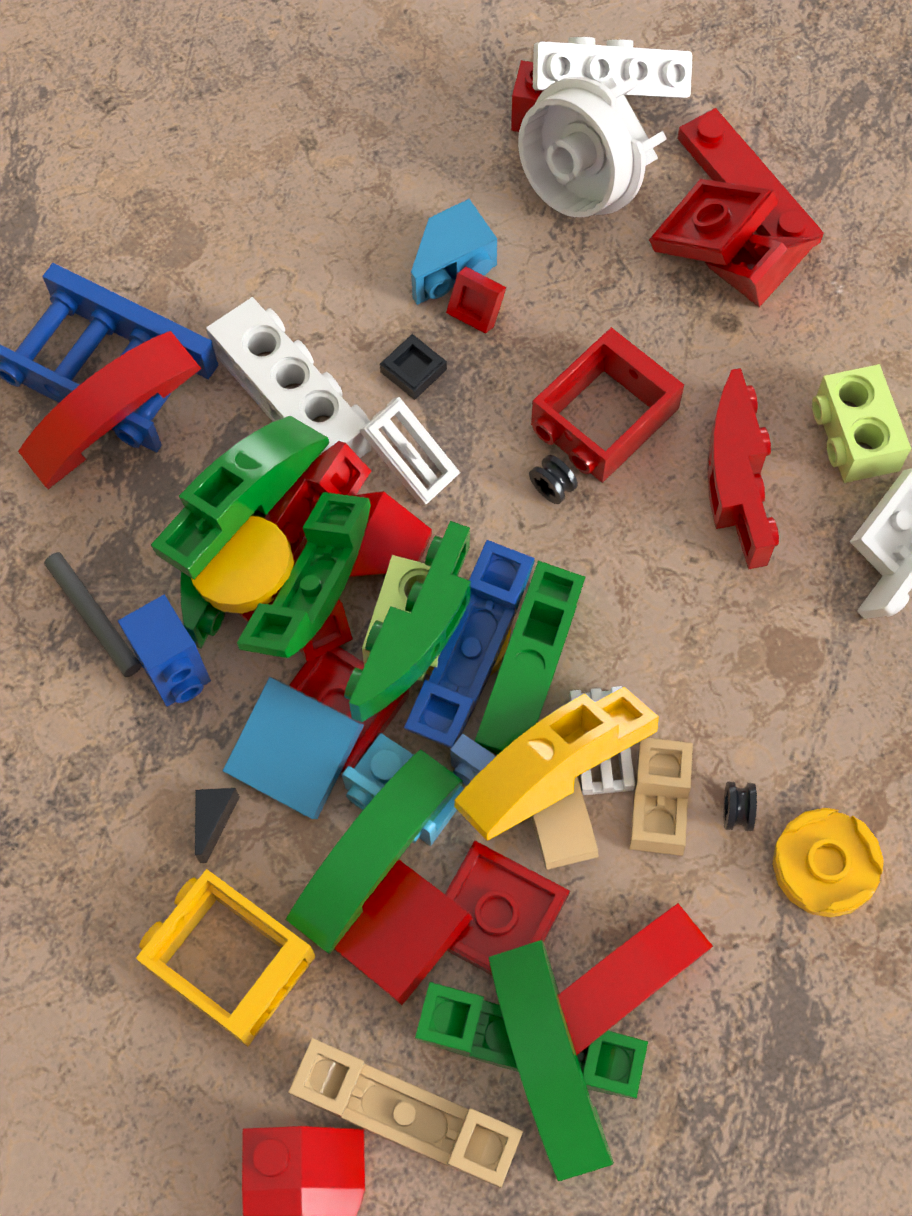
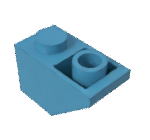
[411,199,497,305]

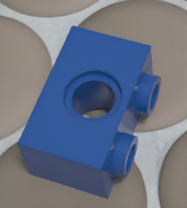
[118,594,211,707]

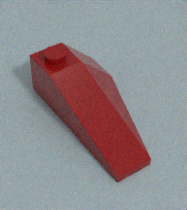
[242,1126,366,1216]

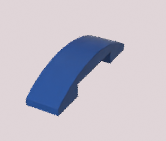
[404,540,535,748]

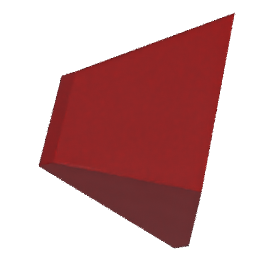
[705,234,821,308]
[349,491,432,577]

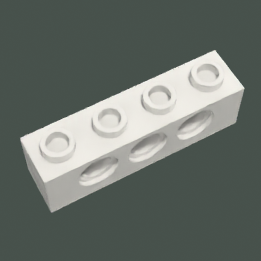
[206,297,371,458]

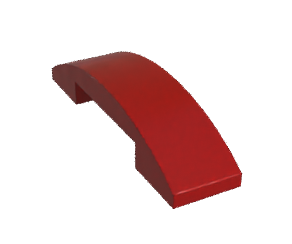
[18,331,201,490]
[238,441,371,622]
[558,903,713,1055]

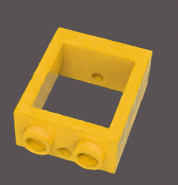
[136,869,316,1047]

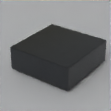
[380,334,447,400]

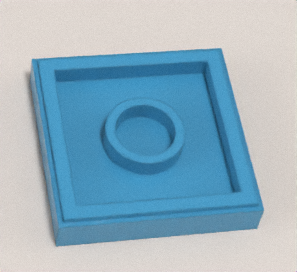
[223,677,364,819]

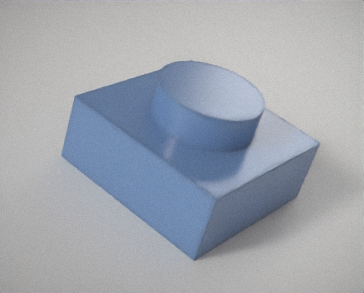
[450,734,496,786]

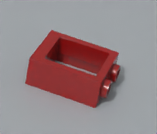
[531,327,684,483]

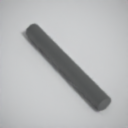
[44,552,142,677]

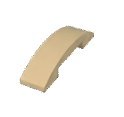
[288,1038,523,1188]

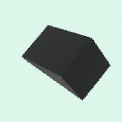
[195,788,240,863]

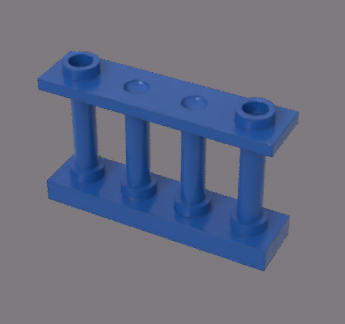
[0,263,219,453]

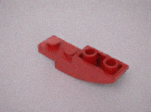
[708,368,779,570]

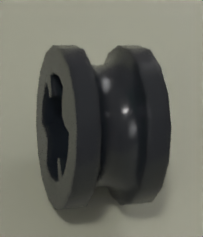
[529,455,578,504]
[723,781,757,831]

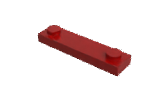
[677,108,824,247]

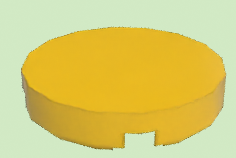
[191,516,294,613]
[772,808,884,918]

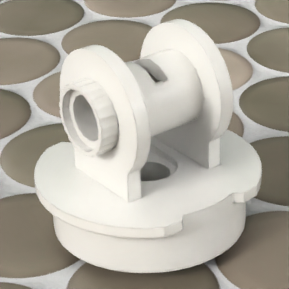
[518,77,667,217]

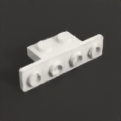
[533,37,692,98]
[850,468,912,619]

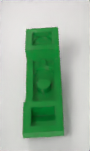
[237,492,371,658]
[285,749,463,954]
[489,940,614,1182]
[415,982,648,1099]

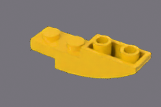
[454,687,659,841]

